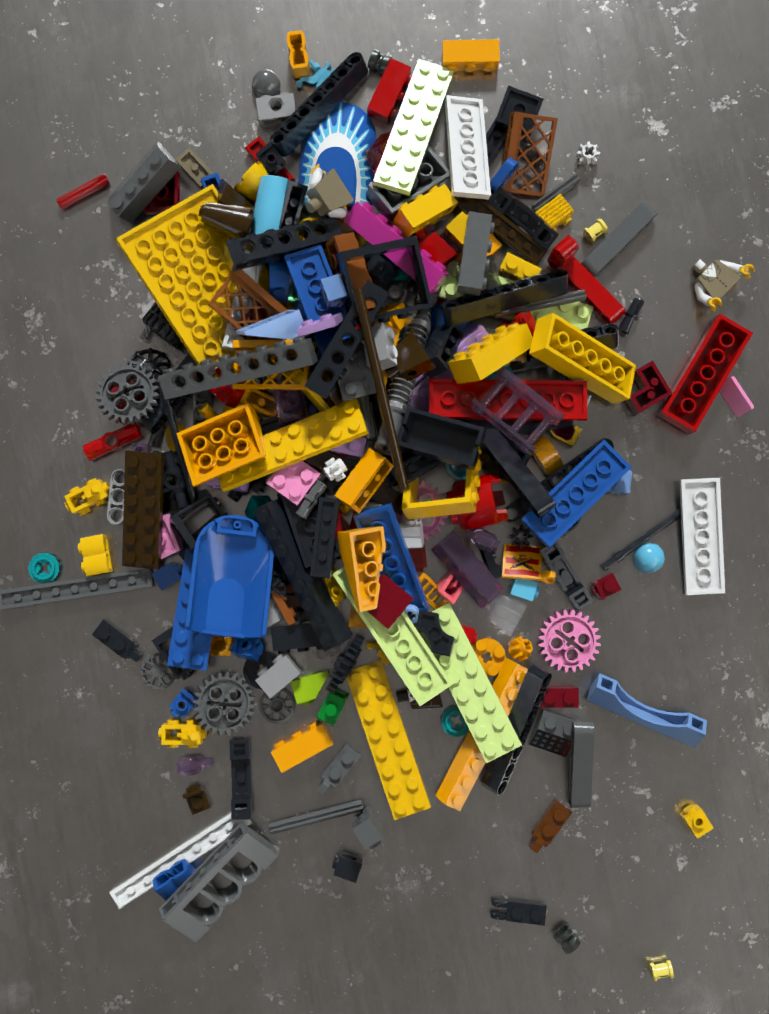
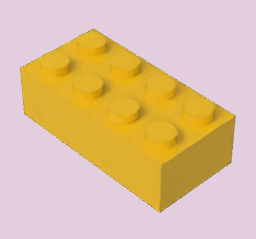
[447,323,533,384]

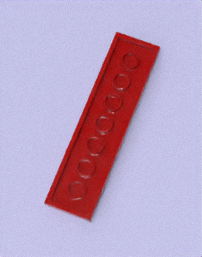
[429,378,588,421]

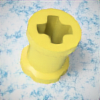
[583,218,609,244]
[649,960,674,981]

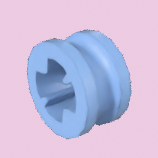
[404,604,419,624]

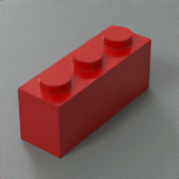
[367,58,412,125]

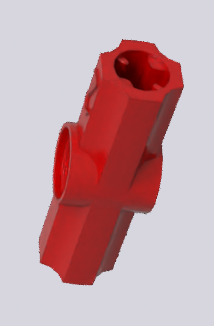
[82,422,142,461]

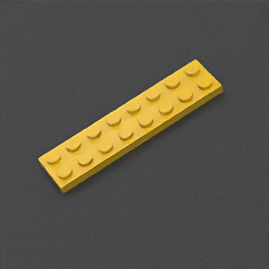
[218,399,369,492]
[346,660,431,820]

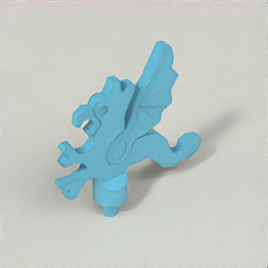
[296,60,334,89]

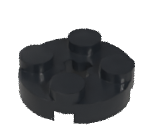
[243,651,277,690]

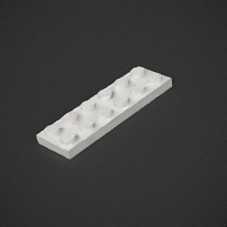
[445,95,491,200]
[679,478,725,595]

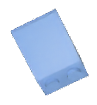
[235,310,303,340]

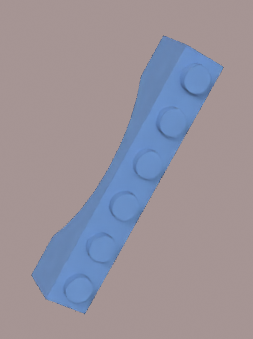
[587,673,707,748]

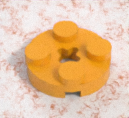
[471,638,506,677]

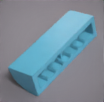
[247,175,288,252]

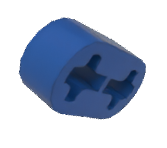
[490,157,519,192]

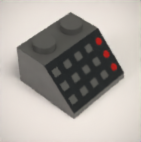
[529,708,578,757]

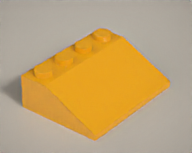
[176,403,266,487]

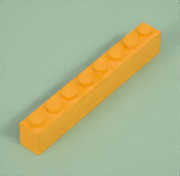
[435,658,528,811]

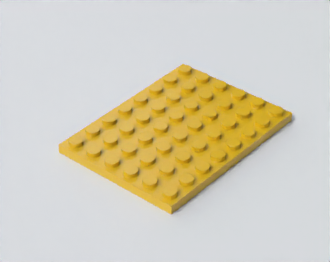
[115,184,293,369]

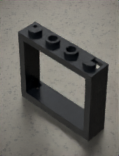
[337,236,433,328]
[493,358,575,438]

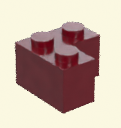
[625,361,673,416]

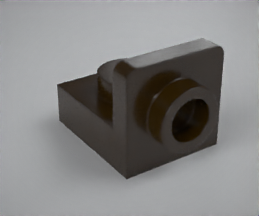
[182,784,211,815]

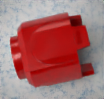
[446,473,509,531]

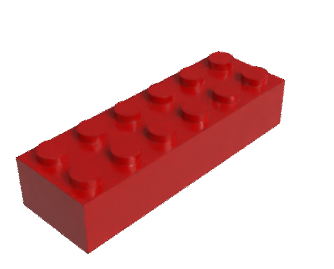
[657,314,753,435]

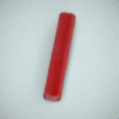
[56,174,109,209]

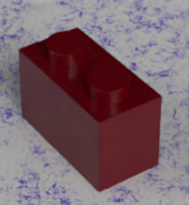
[540,686,579,708]

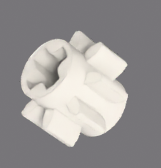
[575,141,600,167]
[323,457,347,482]

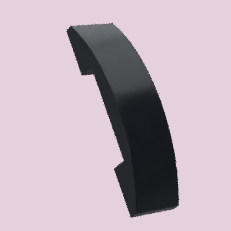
[488,187,559,250]
[539,541,593,612]
[229,739,252,820]

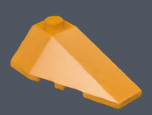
[337,526,386,612]

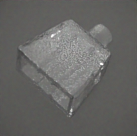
[478,594,528,637]

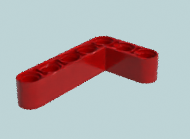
[547,235,626,324]

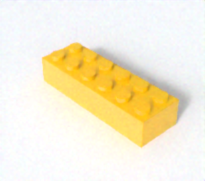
[529,313,636,404]

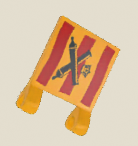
[502,544,555,584]

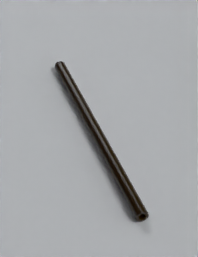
[353,288,409,490]

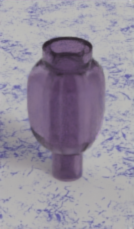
[464,529,500,552]
[176,755,213,776]

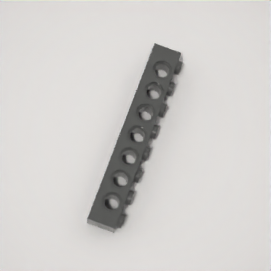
[158,336,318,400]

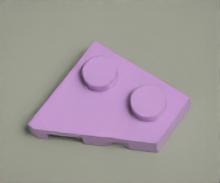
[296,312,344,337]

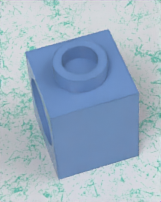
[319,274,348,308]

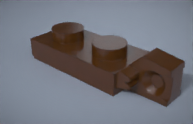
[529,800,573,853]

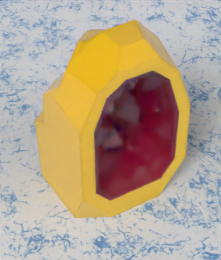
[551,426,582,446]

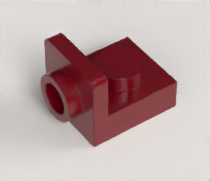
[591,573,621,600]

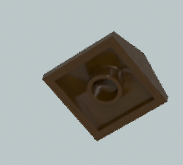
[217,179,255,216]

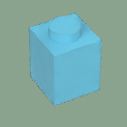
[508,579,540,601]

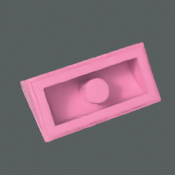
[719,376,754,417]

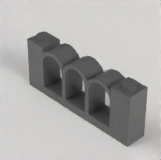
[159,822,279,942]

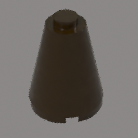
[198,202,255,239]

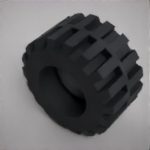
[142,302,184,350]

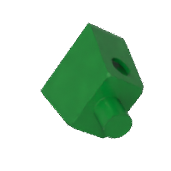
[316,687,350,726]

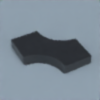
[416,610,455,657]

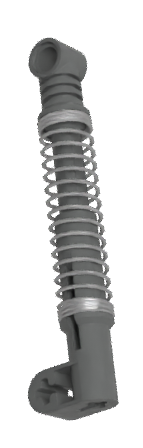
[372,290,438,456]

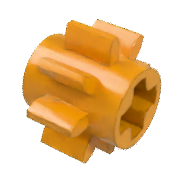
[508,636,533,662]

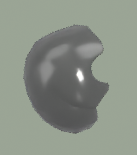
[252,69,281,98]

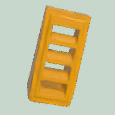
[419,572,448,610]

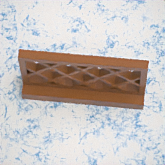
[502,112,558,197]
[207,270,287,340]

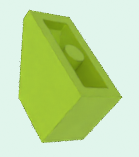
[290,669,330,706]

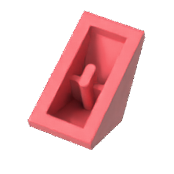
[437,563,472,605]

